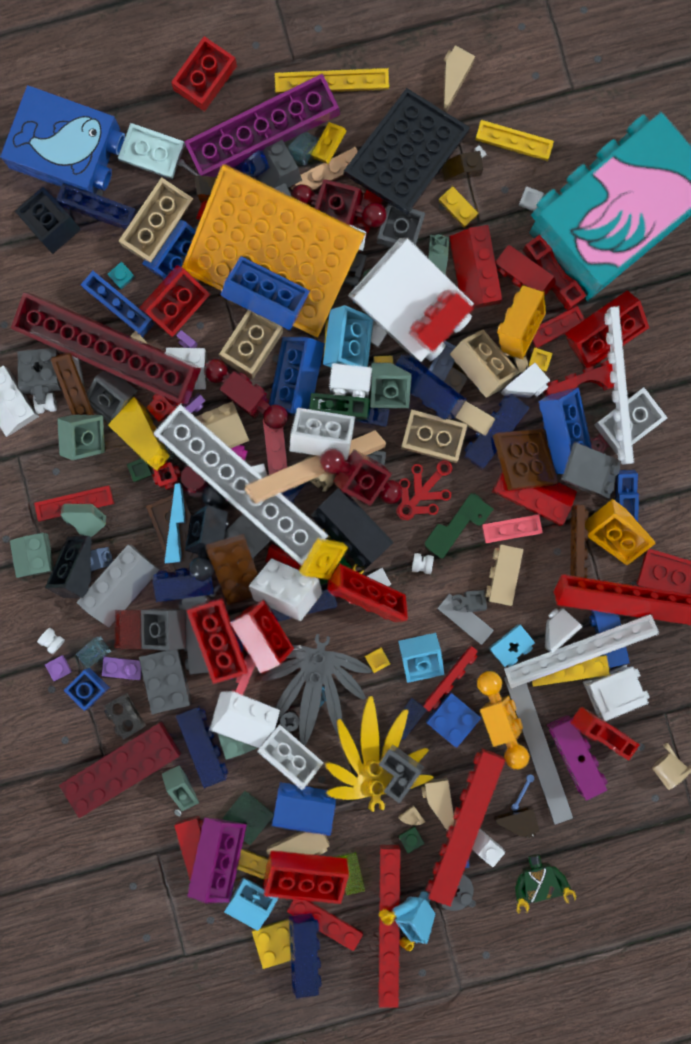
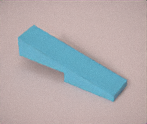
[165,483,186,563]

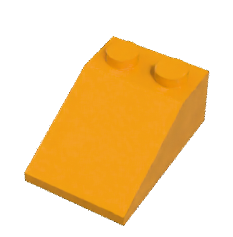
[585,499,655,565]

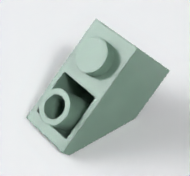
[428,234,449,275]
[61,504,106,537]

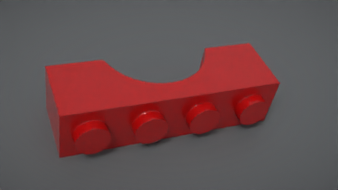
[523,235,587,311]
[544,360,614,397]
[570,707,640,760]

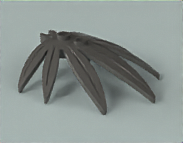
[262,634,372,746]

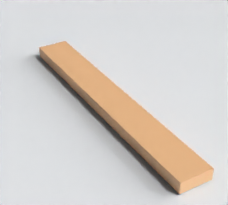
[245,430,386,504]

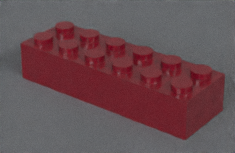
[59,721,182,818]

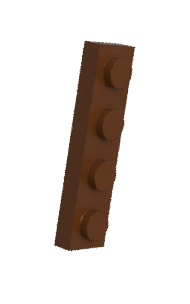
[50,352,94,415]

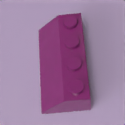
[187,818,247,903]

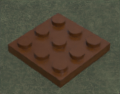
[493,429,558,491]

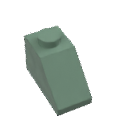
[162,766,199,811]

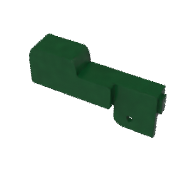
[424,493,493,559]

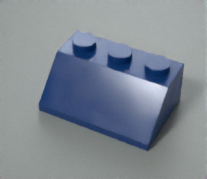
[142,219,196,280]
[272,782,336,836]

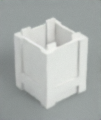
[583,664,649,721]

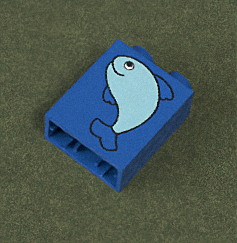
[0,85,125,199]

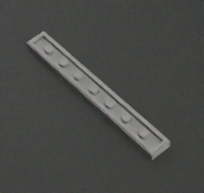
[504,676,573,824]

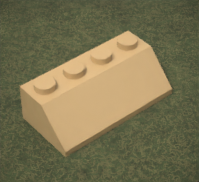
[119,177,194,263]

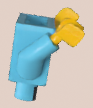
[379,892,435,951]

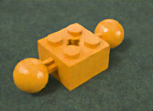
[477,671,529,770]

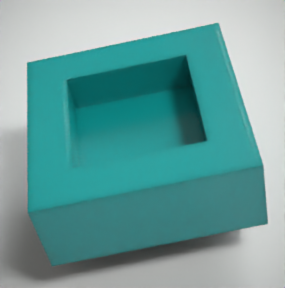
[108,262,135,289]

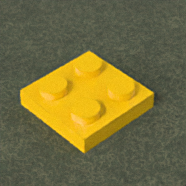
[299,538,347,580]
[252,918,300,969]

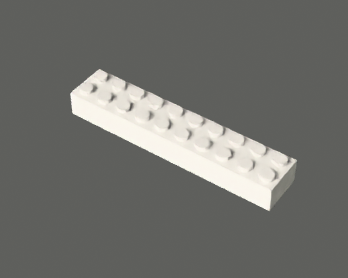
[154,405,328,565]

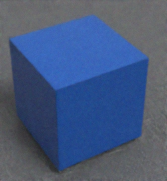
[64,668,110,711]

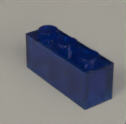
[153,568,214,602]

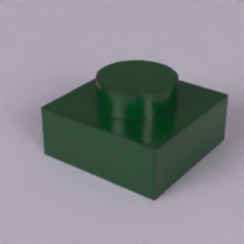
[127,458,152,482]
[398,826,425,853]

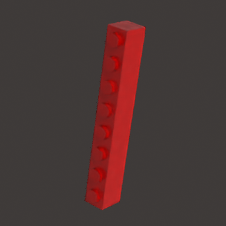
[554,575,691,625]
[426,748,505,907]
[378,845,400,1008]

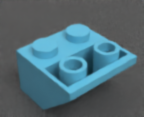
[224,877,278,931]

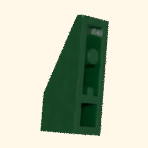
[309,393,370,421]

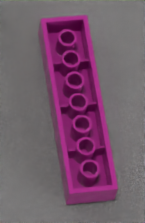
[184,73,340,177]

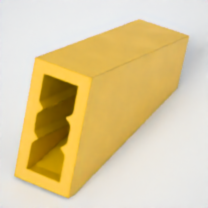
[108,397,170,470]

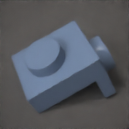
[91,547,113,571]

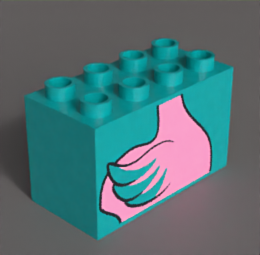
[529,112,691,302]

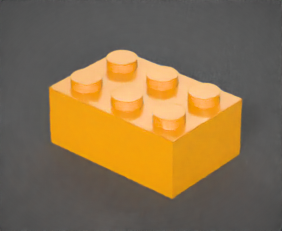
[497,286,546,360]

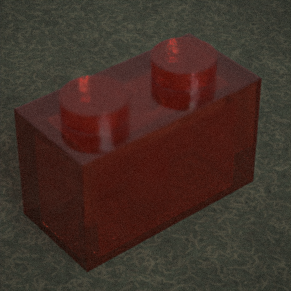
[115,610,141,649]

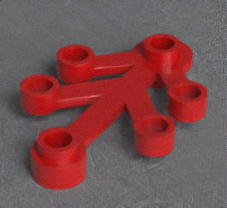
[396,460,452,520]

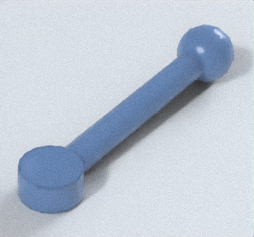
[511,774,534,811]

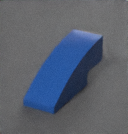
[615,470,639,522]

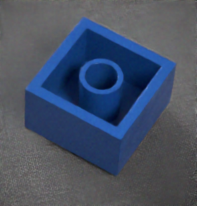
[425,692,481,748]

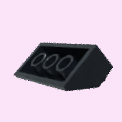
[311,488,394,571]

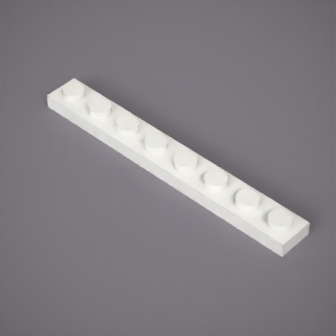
[605,307,634,465]
[504,614,659,688]

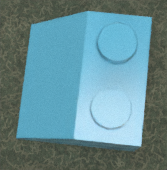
[398,633,445,683]

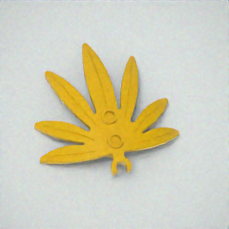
[325,696,433,812]

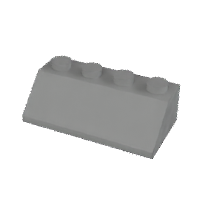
[77,544,160,627]

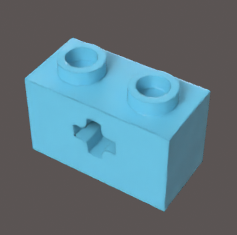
[489,624,535,667]

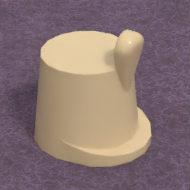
[652,743,691,790]

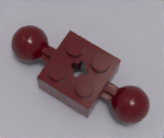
[291,179,387,228]
[204,359,288,429]
[320,448,402,506]

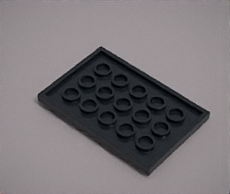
[343,88,470,215]

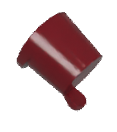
[181,466,210,497]

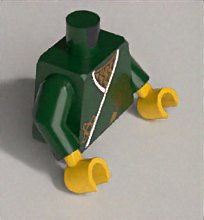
[515,854,576,914]

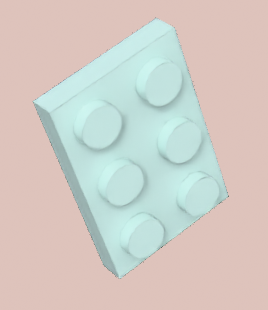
[118,123,185,179]

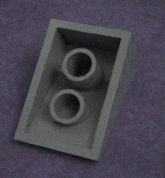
[562,442,621,499]

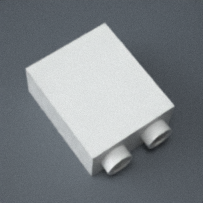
[348,238,474,362]

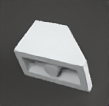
[472,829,505,867]

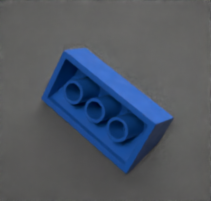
[221,256,310,330]
[269,337,325,417]
[539,387,592,474]

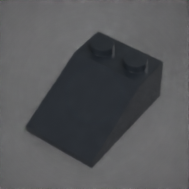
[15,187,81,254]
[45,535,91,598]

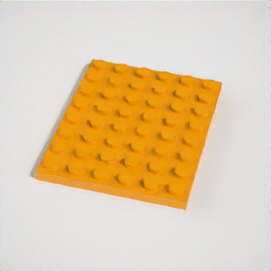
[182,164,366,338]

